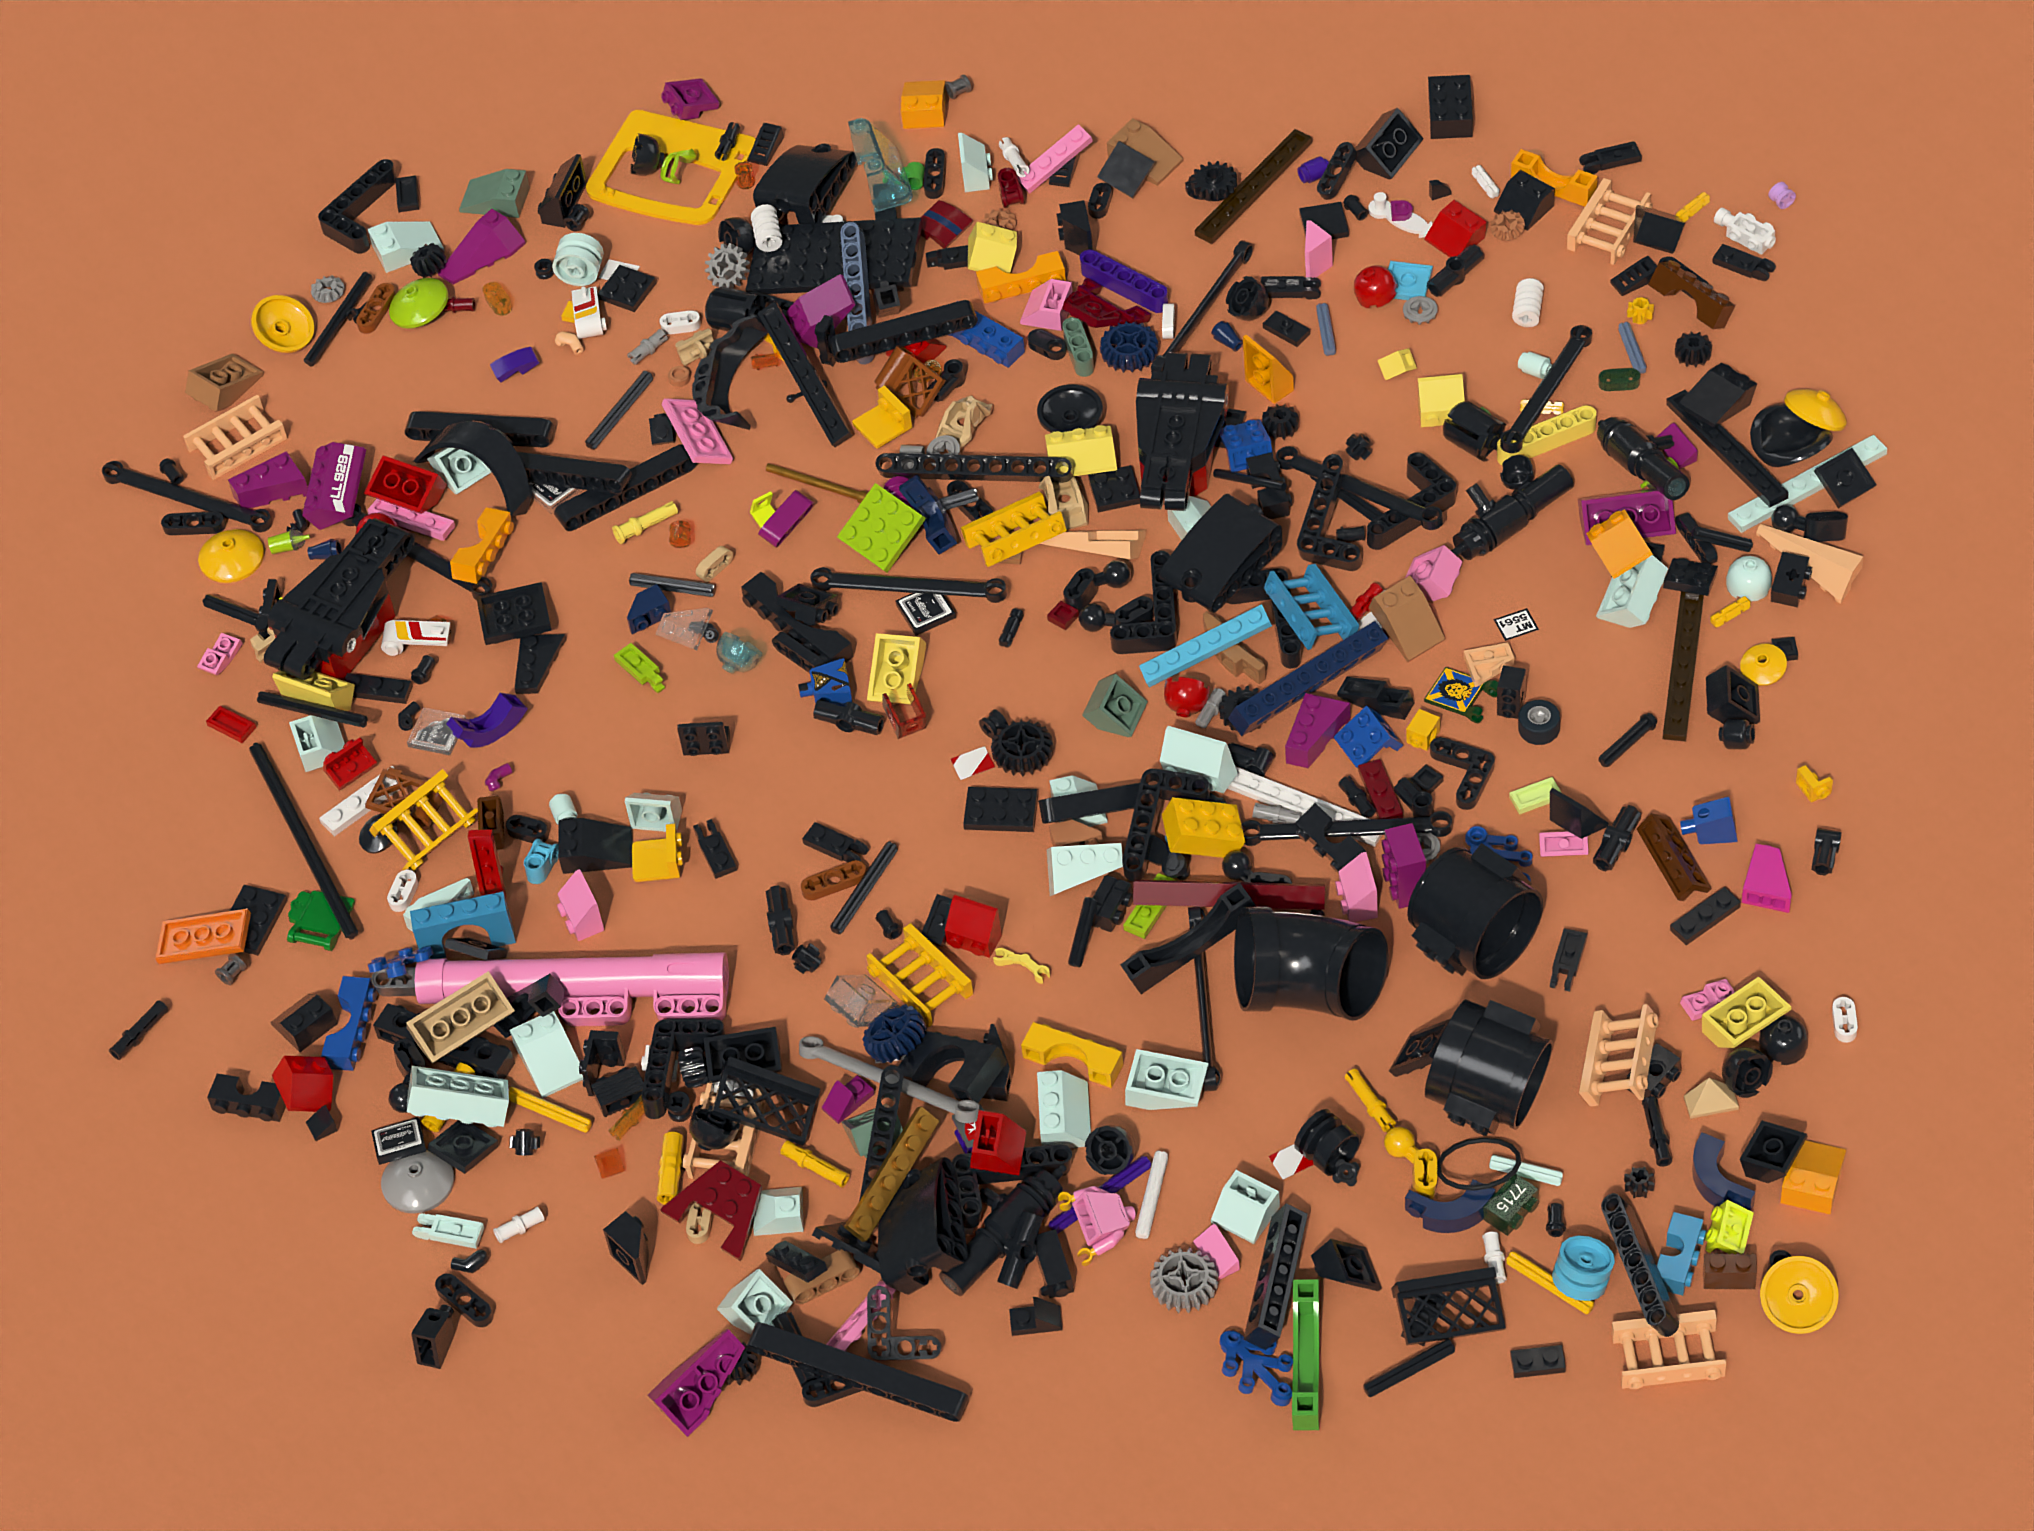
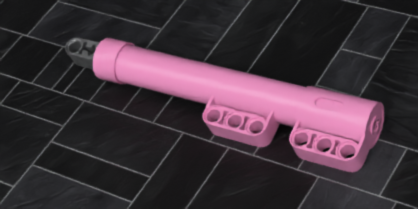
[371,952,729,1026]

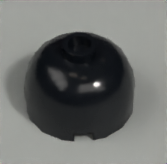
[630,133,664,176]
[718,217,755,257]
[1226,276,1269,321]
[1759,1015,1809,1065]
[1722,1047,1773,1098]
[689,1105,740,1151]
[1085,1125,1136,1175]

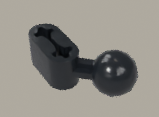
[1771,505,1848,542]
[1063,560,1131,613]
[1079,596,1153,632]
[1222,851,1292,884]
[388,1038,426,1113]

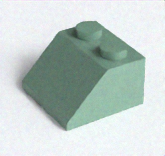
[1082,674,1148,737]
[842,1104,903,1158]

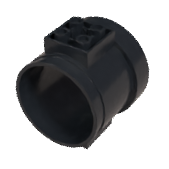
[1407,843,1543,979]
[1425,999,1553,1136]

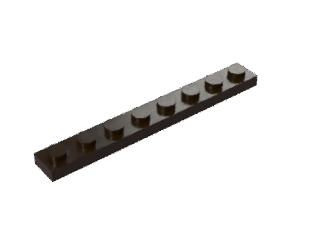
[1194,129,1312,244]
[1663,591,1704,742]

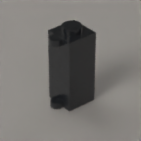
[873,280,900,318]
[1034,1229,1074,1299]

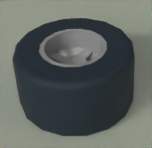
[1518,700,1560,745]

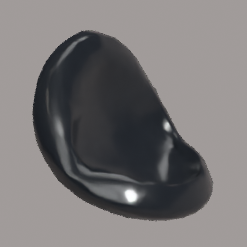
[1750,403,1833,467]

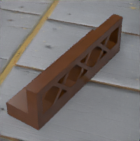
[1637,813,1712,901]

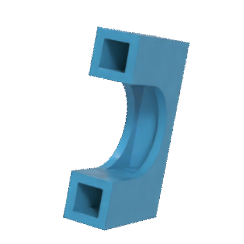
[410,892,516,959]

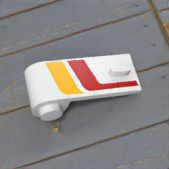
[571,286,607,339]
[381,620,451,656]

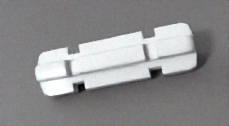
[1472,165,1500,199]

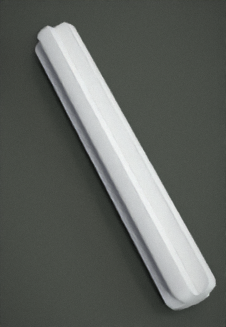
[1135,1151,1168,1239]

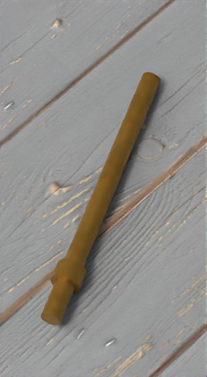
[766,463,868,503]

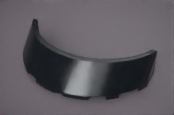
[692,314,768,430]
[413,421,533,517]

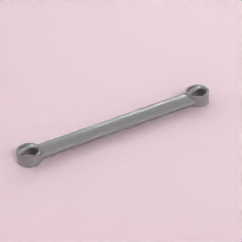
[799,1036,979,1123]

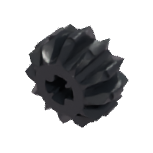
[410,243,447,278]
[1675,331,1712,368]
[1262,403,1299,440]
[678,1047,709,1088]
[726,1342,759,1386]

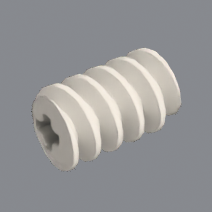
[751,204,783,252]
[1512,278,1544,328]

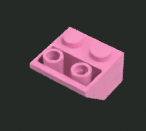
[1020,279,1073,331]

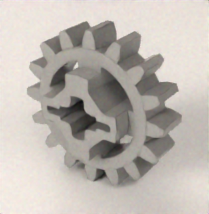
[705,243,750,289]

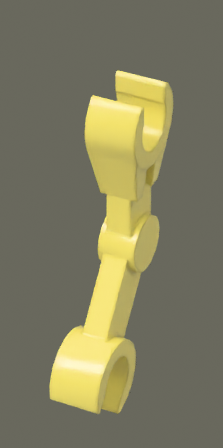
[993,948,1050,984]

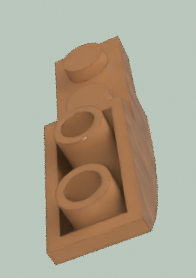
[1203,611,1266,684]

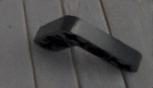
[1430,737,1495,810]
[867,1286,942,1360]

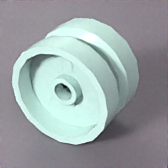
[552,233,604,286]

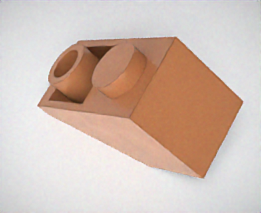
[1049,819,1103,847]

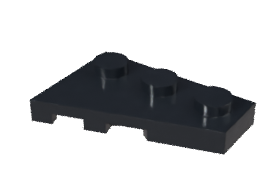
[812,1222,880,1273]

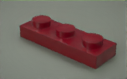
[1358,759,1403,819]

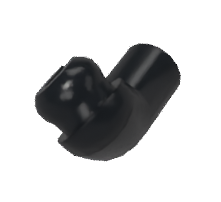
[398,701,420,731]

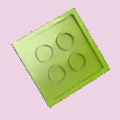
[837,483,926,573]

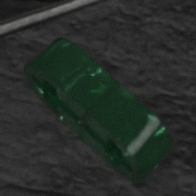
[1598,368,1640,391]

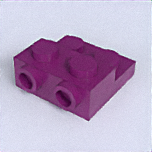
[661,78,720,120]

